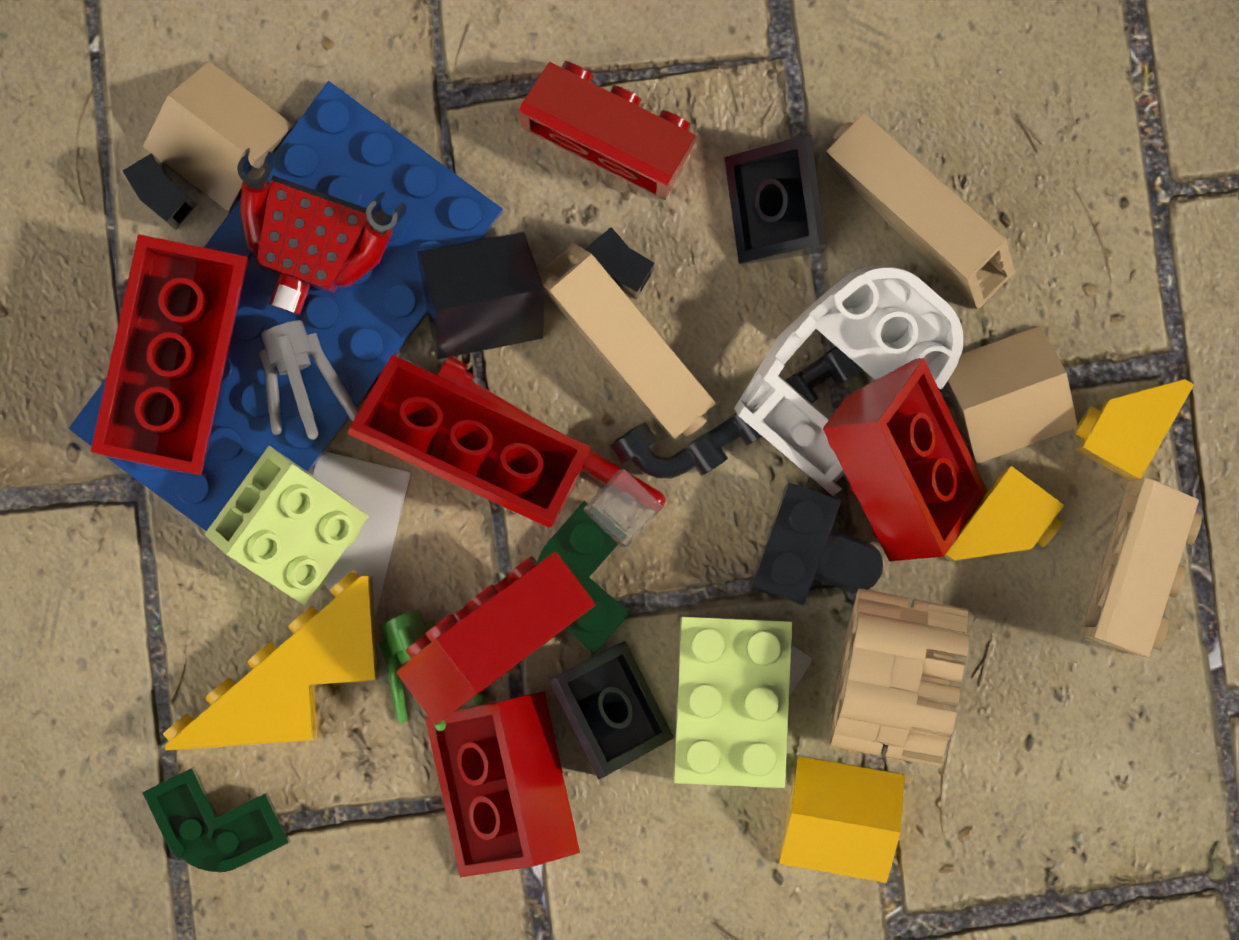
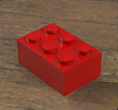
[396,552,596,725]

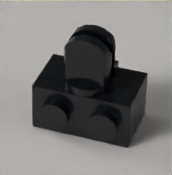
[749,482,883,605]

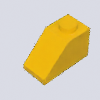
[1074,379,1194,481]
[944,466,1064,561]

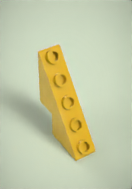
[163,570,379,751]

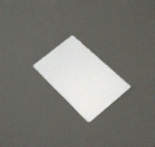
[313,451,411,617]

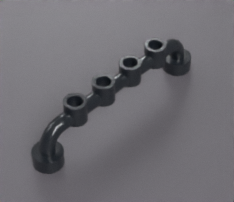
[609,346,863,479]

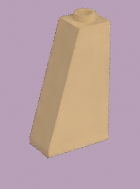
[826,113,1015,311]
[539,243,716,439]

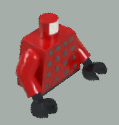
[237,148,407,315]

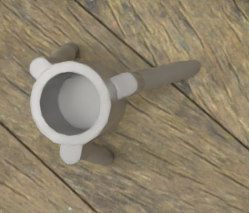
[259,320,359,439]

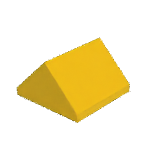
[779,756,905,883]

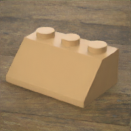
[1079,477,1202,657]

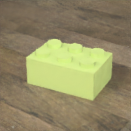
[673,617,792,788]

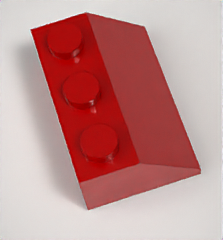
[518,61,696,201]
[823,358,988,562]
[425,691,580,878]

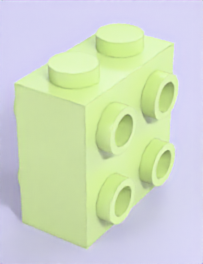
[204,445,369,606]

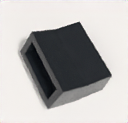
[123,153,197,230]
[585,227,655,299]

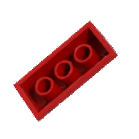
[91,234,248,476]
[348,355,591,529]

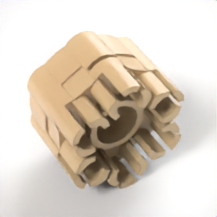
[830,588,970,767]

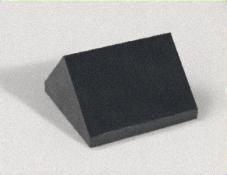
[724,135,827,264]
[417,231,544,359]
[548,641,674,780]

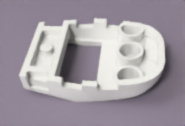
[734,266,963,496]

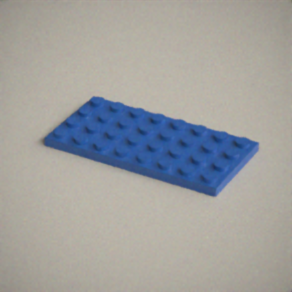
[68,81,504,531]

